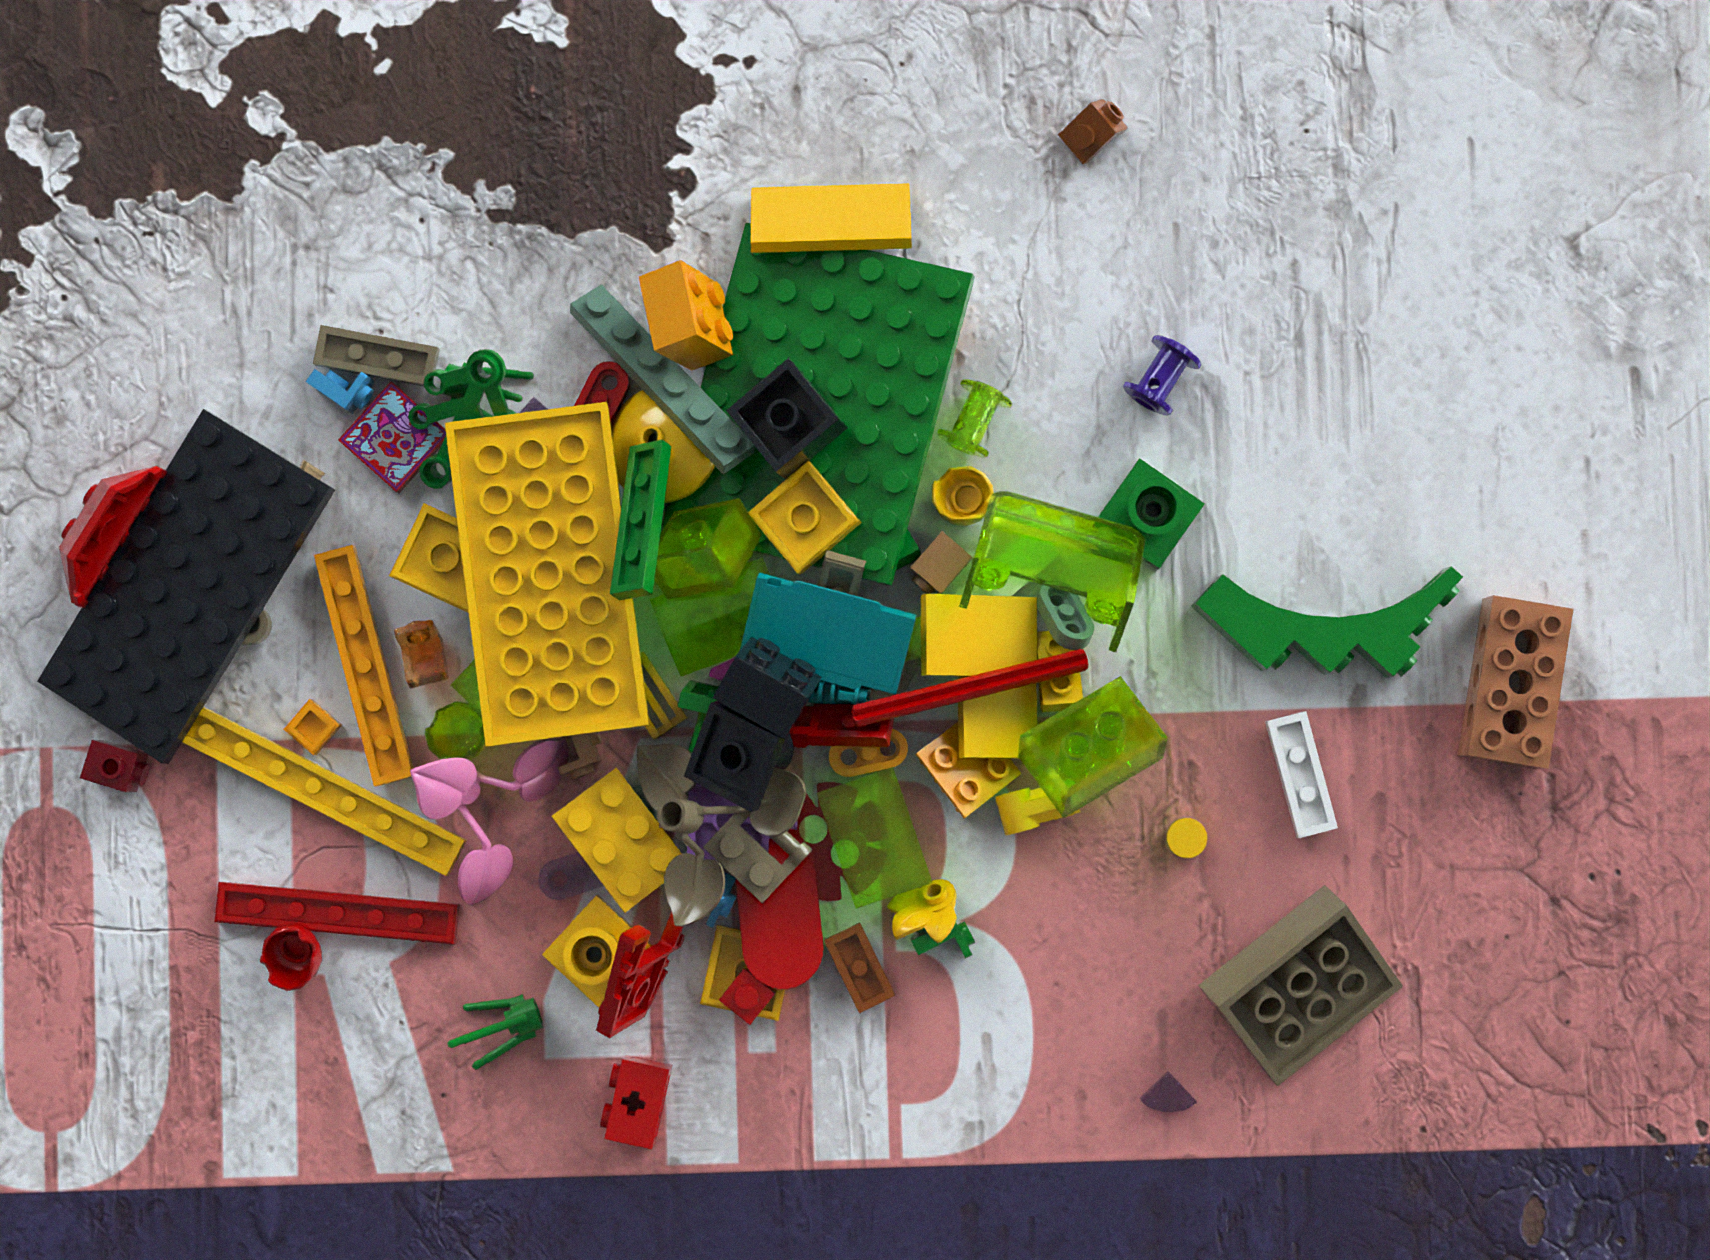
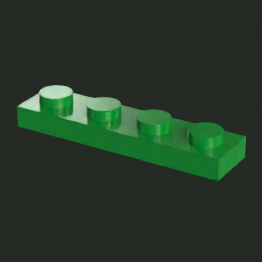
[610,440,672,600]

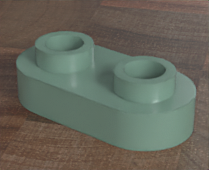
[1037,580,1094,650]

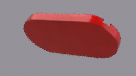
[736,830,824,990]

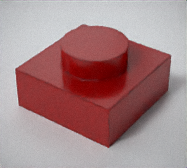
[719,967,776,1025]

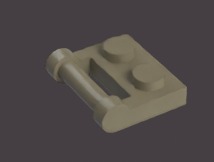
[703,812,812,903]

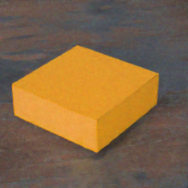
[283,699,342,755]

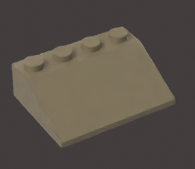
[1199,885,1403,1086]

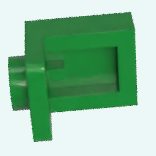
[910,921,975,959]

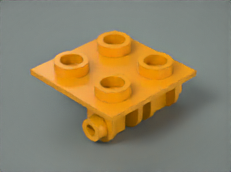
[915,722,1021,818]

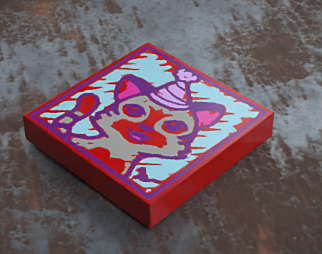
[338,381,446,494]

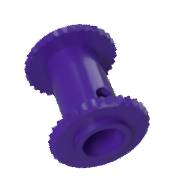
[1123,335,1201,416]

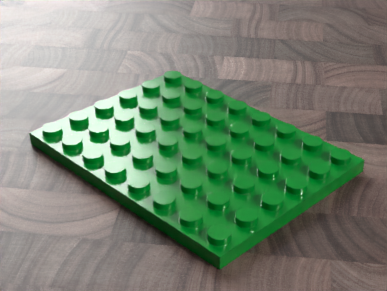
[662,223,975,586]

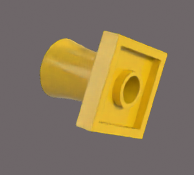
[542,895,652,1007]

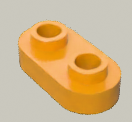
[829,729,908,777]

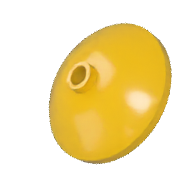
[611,390,715,503]

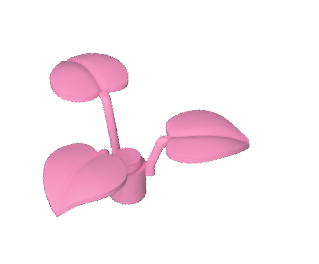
[410,737,568,905]

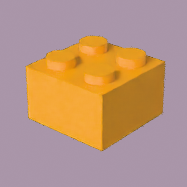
[639,260,733,371]

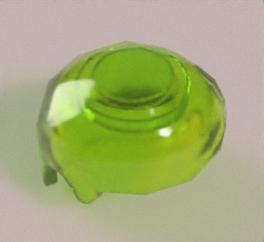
[425,701,486,761]

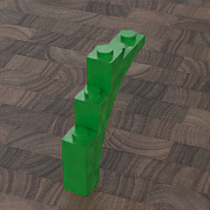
[1191,566,1463,678]

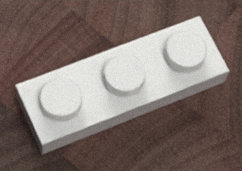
[1265,711,1338,838]

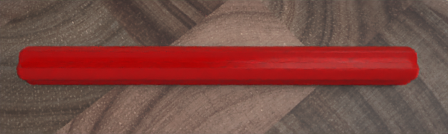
[851,649,1089,727]

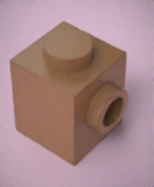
[910,531,972,594]

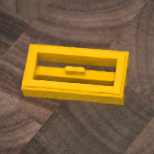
[640,651,688,740]

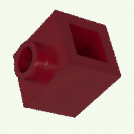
[80,740,150,792]

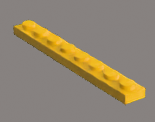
[182,707,467,876]

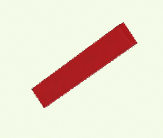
[214,882,460,945]

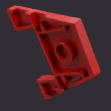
[596,911,685,1039]

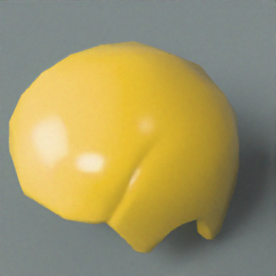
[932,466,994,527]

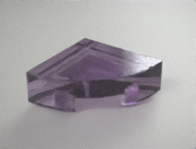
[1139,1071,1197,1112]

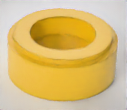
[1166,818,1207,858]

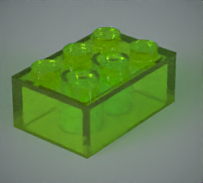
[1018,676,1168,818]
[816,767,933,909]

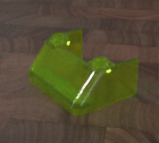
[959,491,1145,652]

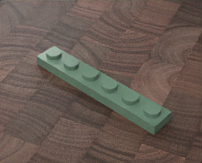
[570,284,755,474]

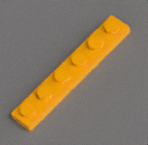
[314,545,414,787]

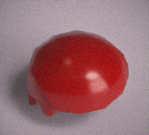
[260,924,322,991]

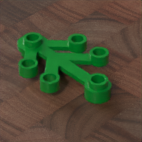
[408,349,516,489]

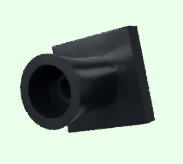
[684,701,794,812]

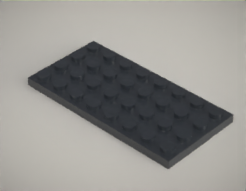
[37,409,335,764]

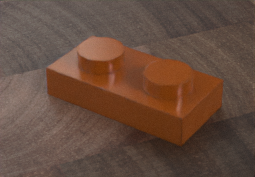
[824,922,896,1013]

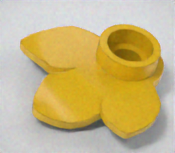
[887,879,957,943]

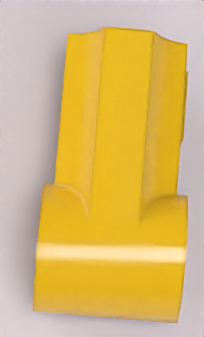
[995,779,1080,835]

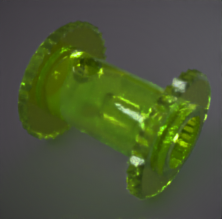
[937,379,1012,458]

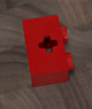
[600,1055,673,1150]

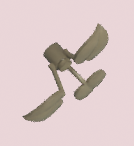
[637,744,806,926]

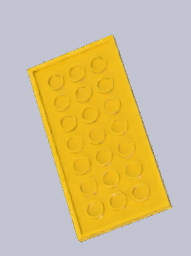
[445,402,650,747]

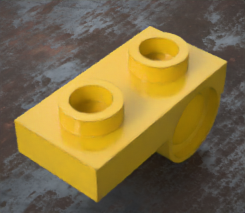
[1037,631,1083,713]

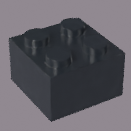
[726,358,848,479]
[712,637,822,739]

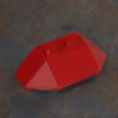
[59,466,167,608]

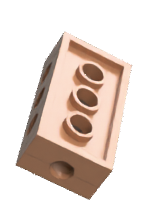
[1457,595,1574,769]

